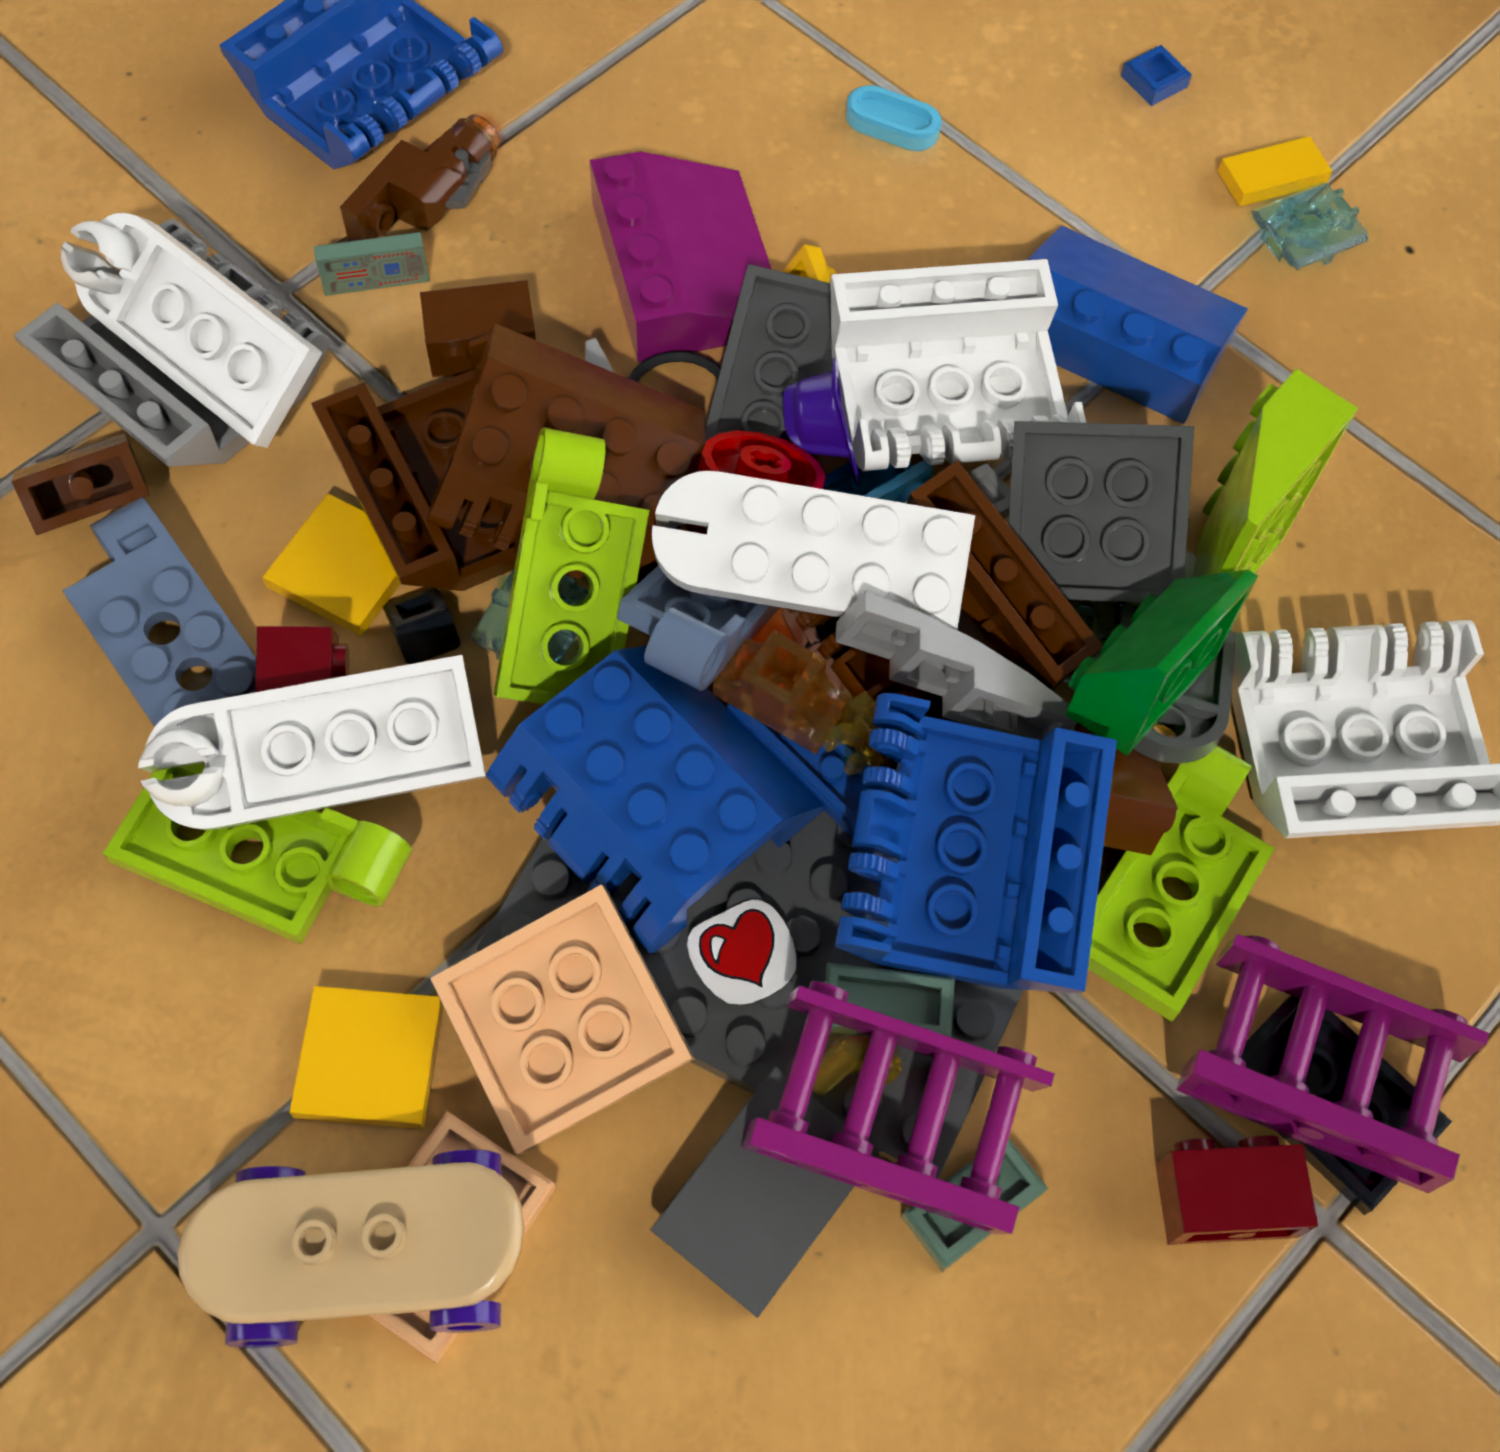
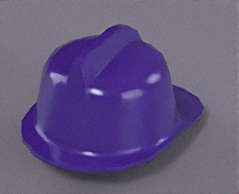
[783,358,860,487]

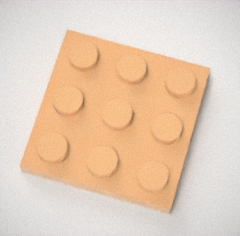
[430,884,695,1155]

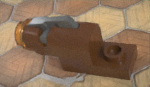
[340,114,500,242]

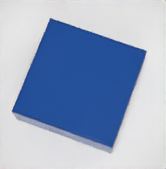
[1121,45,1192,106]

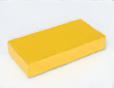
[1217,136,1333,207]

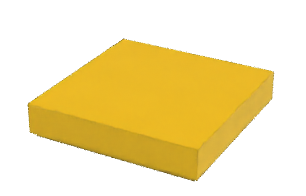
[262,493,401,637]
[289,986,443,1129]

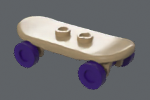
[177,1150,525,1348]

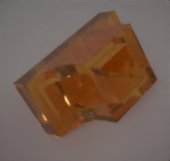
[713,630,850,755]

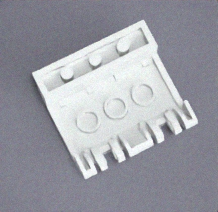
[830,259,1086,471]
[1232,620,1500,838]

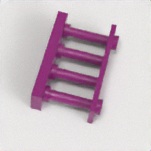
[1176,933,1489,1193]
[741,981,1055,1234]

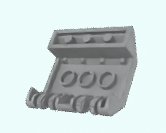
[14,219,329,467]

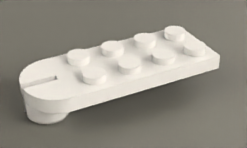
[61,213,323,448]
[652,471,975,630]
[138,655,486,830]

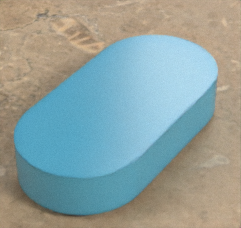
[846,85,941,151]

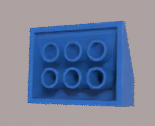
[1027,226,1248,424]

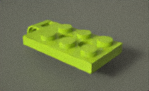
[493,427,650,704]
[1088,745,1275,1022]
[102,763,412,945]

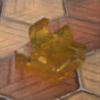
[824,691,894,775]

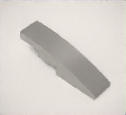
[836,590,1077,740]

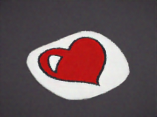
[687,899,796,1005]

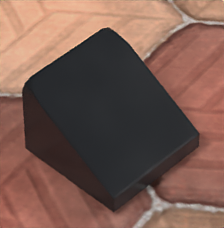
[383,588,460,664]

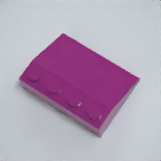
[589,151,772,363]

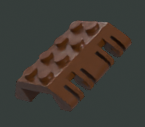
[426,323,705,585]
[311,334,523,591]
[786,460,1103,726]

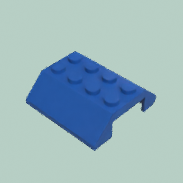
[220,0,503,170]
[486,646,825,954]
[835,693,1117,993]

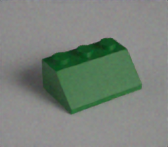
[1065,569,1258,756]

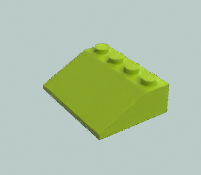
[1193,368,1359,577]

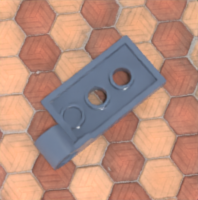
[62,497,256,727]
[617,565,781,691]

